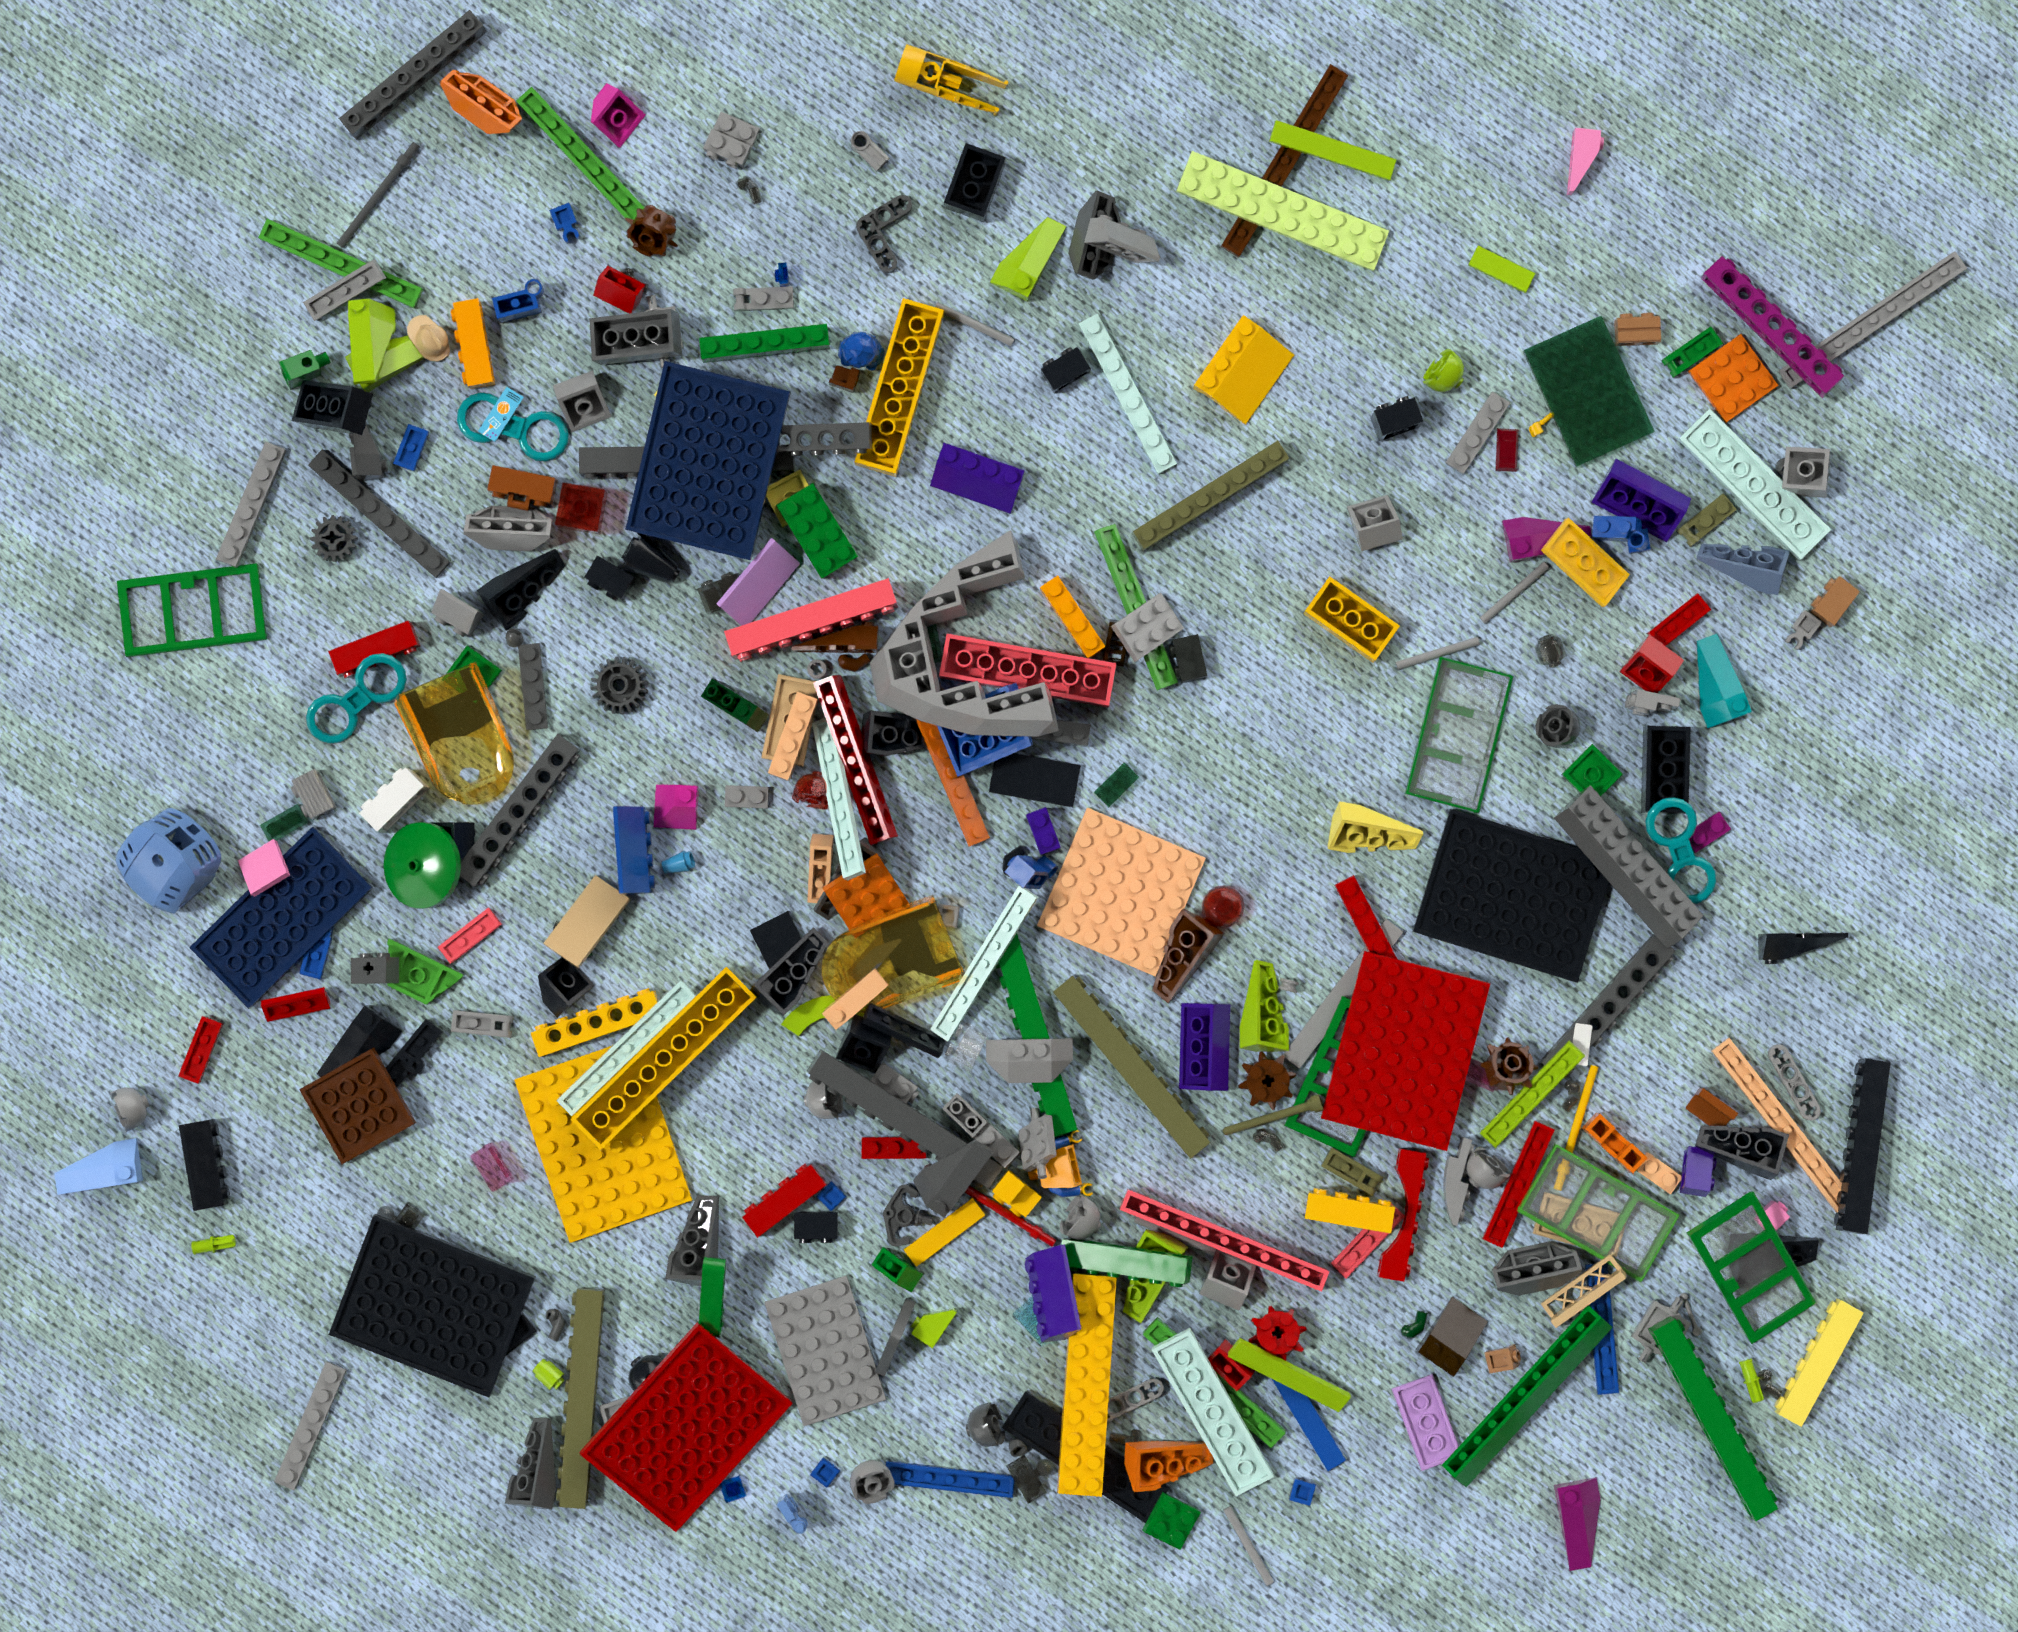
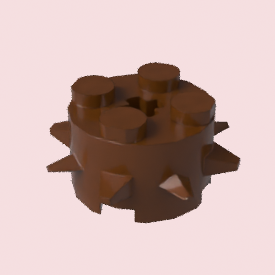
[625,205,678,257]
[1480,1037,1538,1095]
[1238,1051,1297,1110]

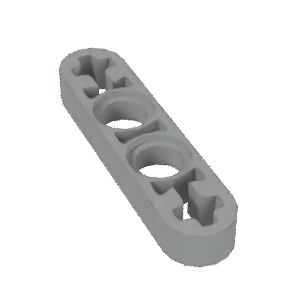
[1768,1044,1821,1121]
[1107,1378,1164,1422]

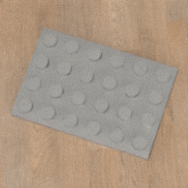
[764,1275,886,1426]

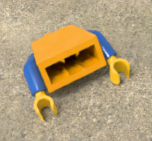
[1028,1130,1093,1197]

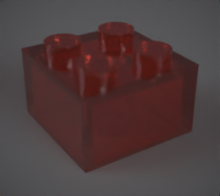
[555,482,608,535]

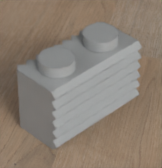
[291,769,337,820]

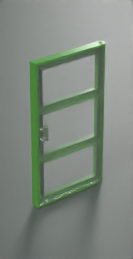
[1517,1144,1680,1282]

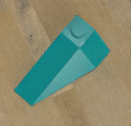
[1697,634,1752,729]

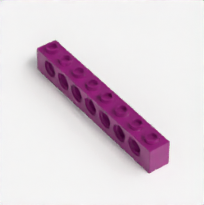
[1701,256,1844,398]

